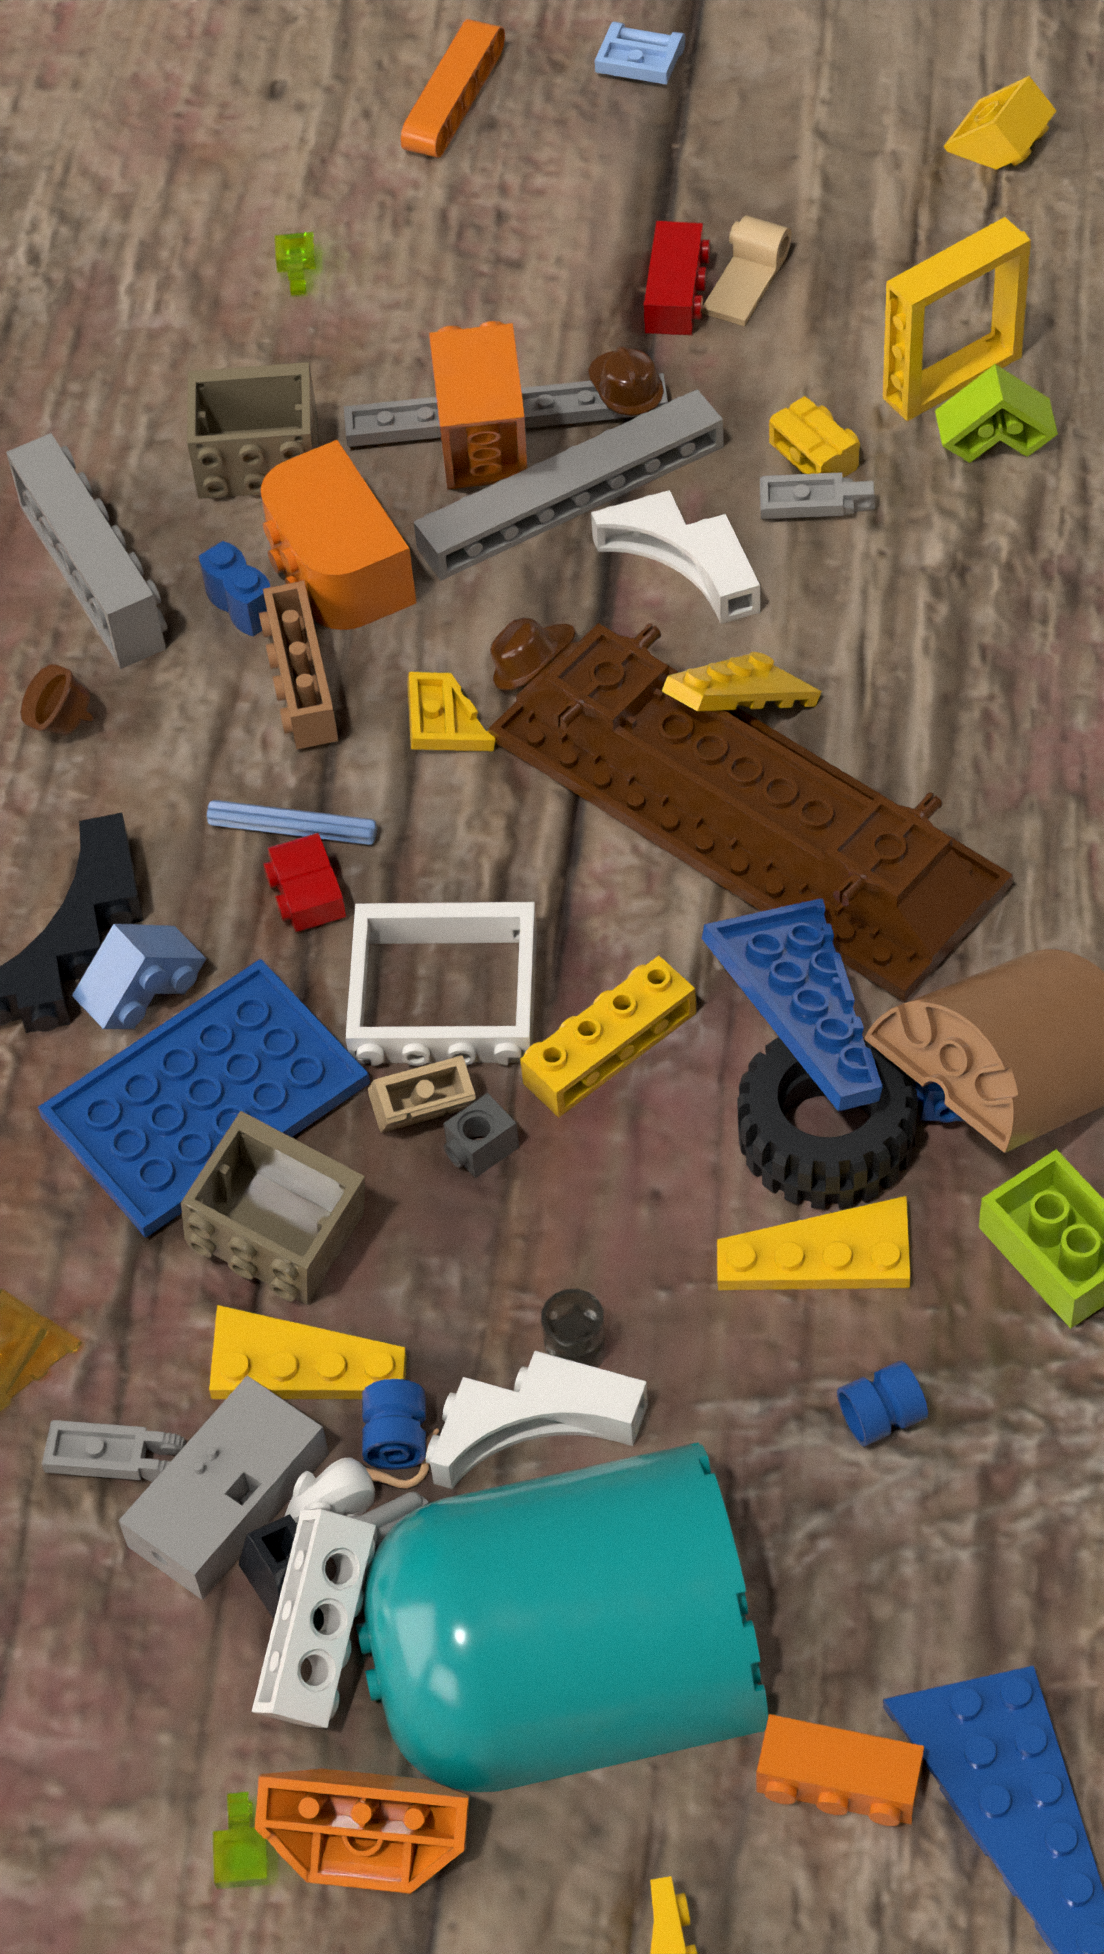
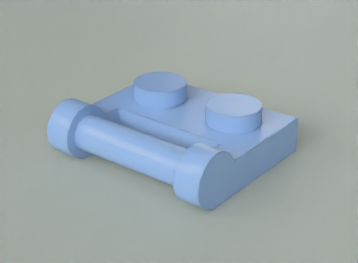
[595,21,685,85]

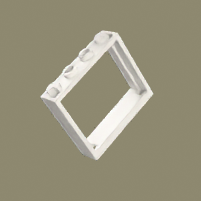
[346,902,537,1066]

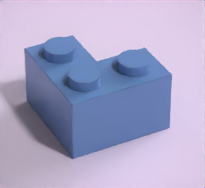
[72,924,206,1029]

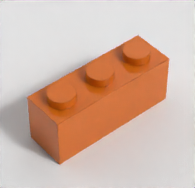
[756,1714,924,1826]

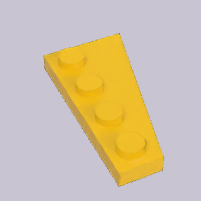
[662,652,822,711]
[209,1305,407,1399]

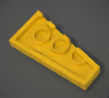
[717,1196,910,1290]

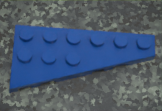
[701,898,882,1111]
[883,1665,1104,1954]

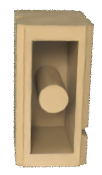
[368,1055,476,1133]

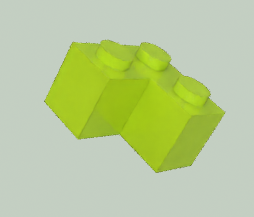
[935,364,1058,463]

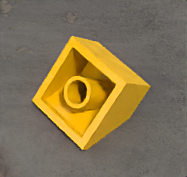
[943,76,1057,170]

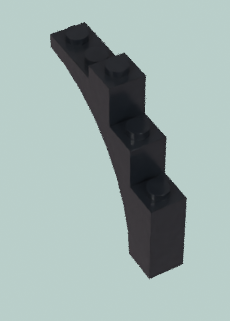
[0,812,144,1033]

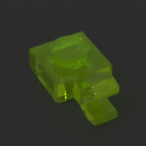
[275,232,316,296]
[213,1792,269,1889]

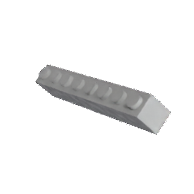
[414,389,724,581]

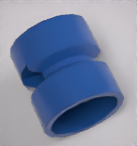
[837,1360,928,1447]
[362,1379,426,1470]

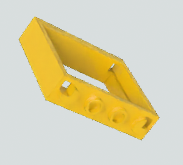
[883,217,1031,422]

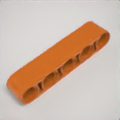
[401,19,505,158]

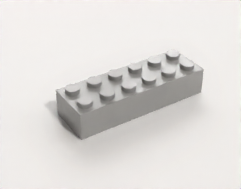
[6,433,167,669]

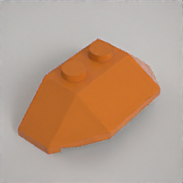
[255,1768,470,1894]

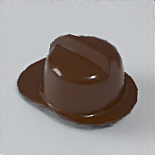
[588,346,664,416]
[490,617,576,691]
[20,664,95,736]

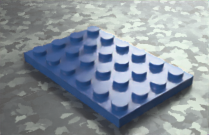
[38,959,370,1238]

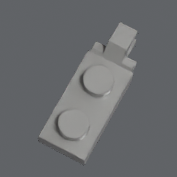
[760,472,875,519]

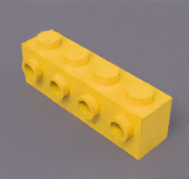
[520,955,696,1118]

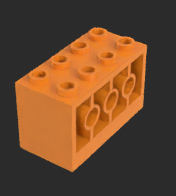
[429,321,527,490]

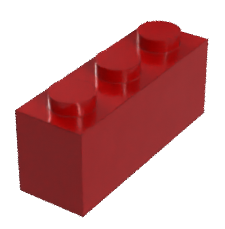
[644,221,710,336]

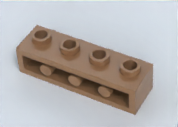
[259,581,338,749]

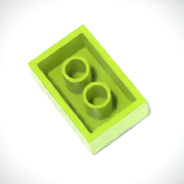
[979,1149,1104,1329]

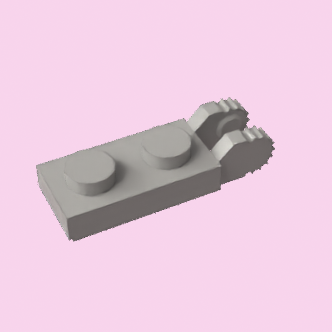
[42,1420,186,1482]

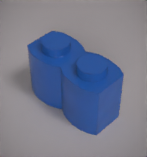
[199,541,271,636]

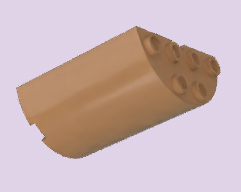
[864,949,1104,1153]

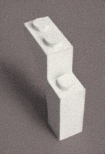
[591,490,760,624]
[426,1351,648,1489]

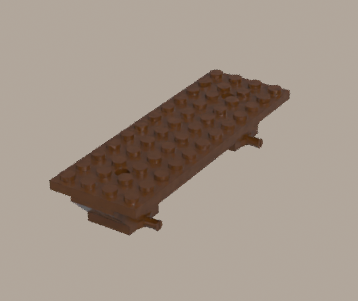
[488,623,1013,1002]

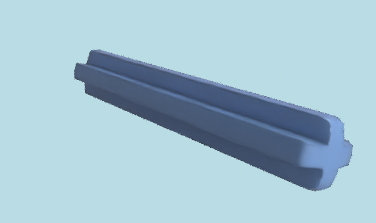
[207,800,377,845]

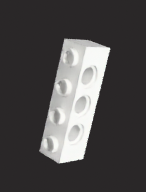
[252,1509,376,1728]

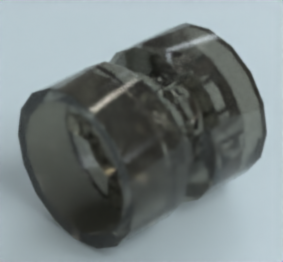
[541,1289,607,1368]

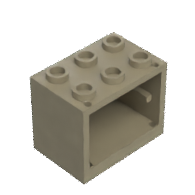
[187,362,319,499]
[181,1111,365,1305]

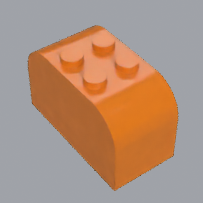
[261,440,417,630]

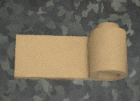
[702,215,792,326]

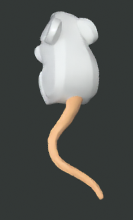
[284,1428,439,1525]

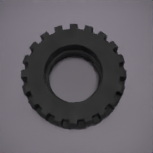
[737,1033,918,1209]

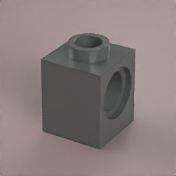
[443,1093,519,1178]

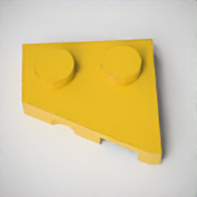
[407,672,495,751]

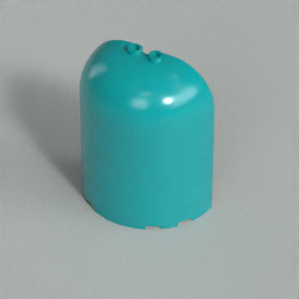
[356,1442,768,1792]

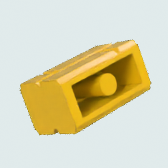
[769,396,860,477]

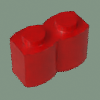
[263,833,346,932]

